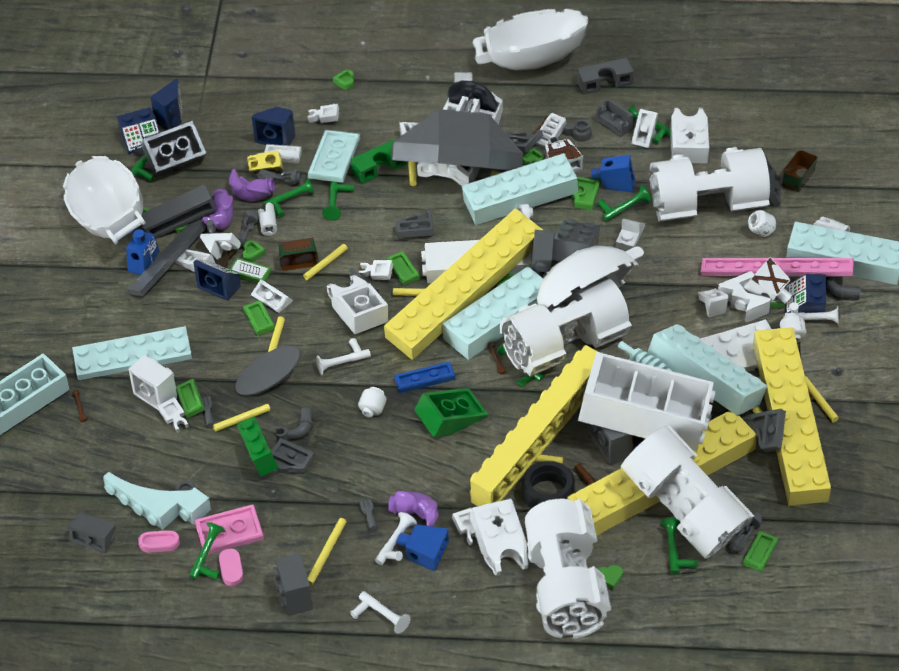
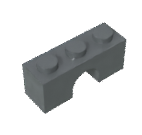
[577,58,633,95]

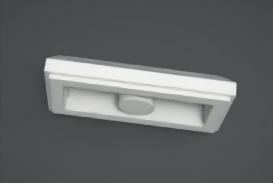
[251,279,293,313]

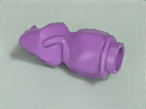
[229,169,275,202]
[202,189,233,230]
[388,491,439,526]

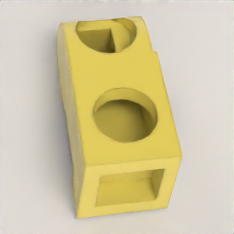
[247,151,283,173]

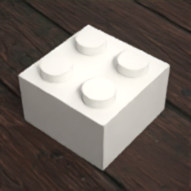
[128,355,178,410]

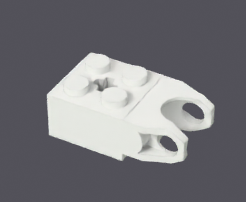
[670,108,709,163]
[327,275,388,334]
[470,499,529,576]

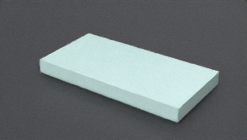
[308,130,360,183]

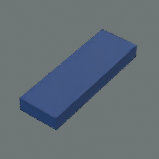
[394,361,456,393]

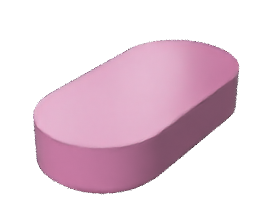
[138,531,180,553]
[219,549,243,586]

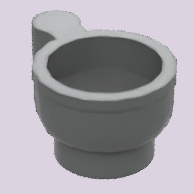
[564,120,592,142]

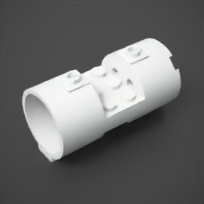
[650,147,770,222]
[500,277,632,377]
[621,426,754,559]
[525,499,611,638]

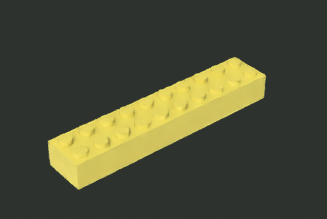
[384,208,543,360]
[753,327,831,506]
[470,345,597,506]
[568,411,757,536]

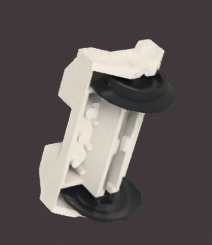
[417,80,503,186]

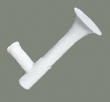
[785,303,839,326]
[316,338,371,375]
[375,512,417,565]
[350,591,410,634]

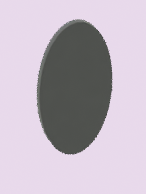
[235,346,301,396]

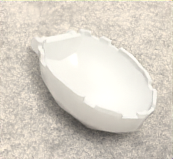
[473,9,588,71]
[63,156,146,245]
[537,246,644,313]

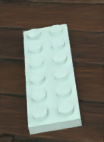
[72,326,192,381]

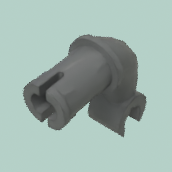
[826,276,861,299]
[276,407,313,442]

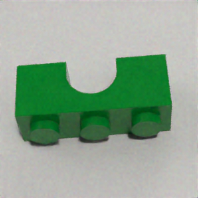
[350,138,408,184]
[237,416,279,477]

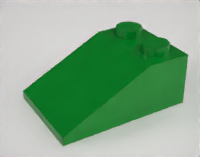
[414,388,489,437]

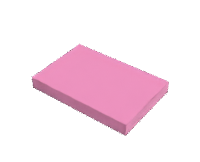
[194,504,264,554]

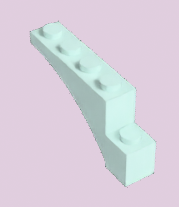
[103,472,211,530]

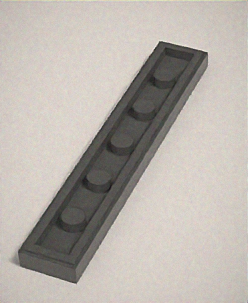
[127,220,207,296]

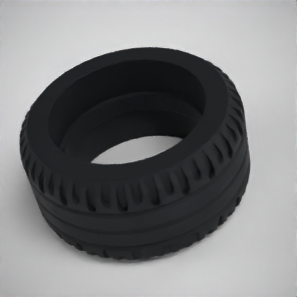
[522,461,575,509]

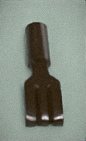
[215,249,238,268]

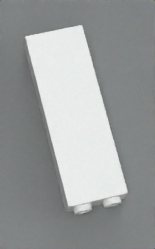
[421,240,539,283]

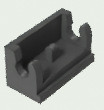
[595,97,633,137]
[68,513,116,553]

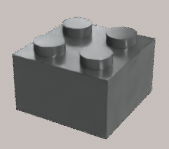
[273,553,313,616]

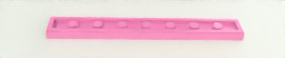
[701,258,854,276]

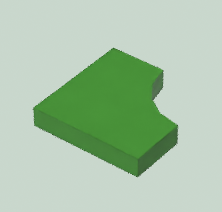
[570,177,601,210]

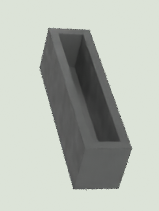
[141,184,217,238]

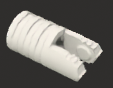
[258,202,277,236]
[813,217,850,232]

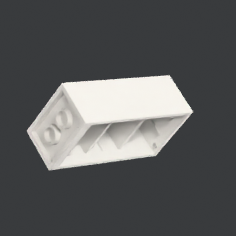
[578,352,716,451]

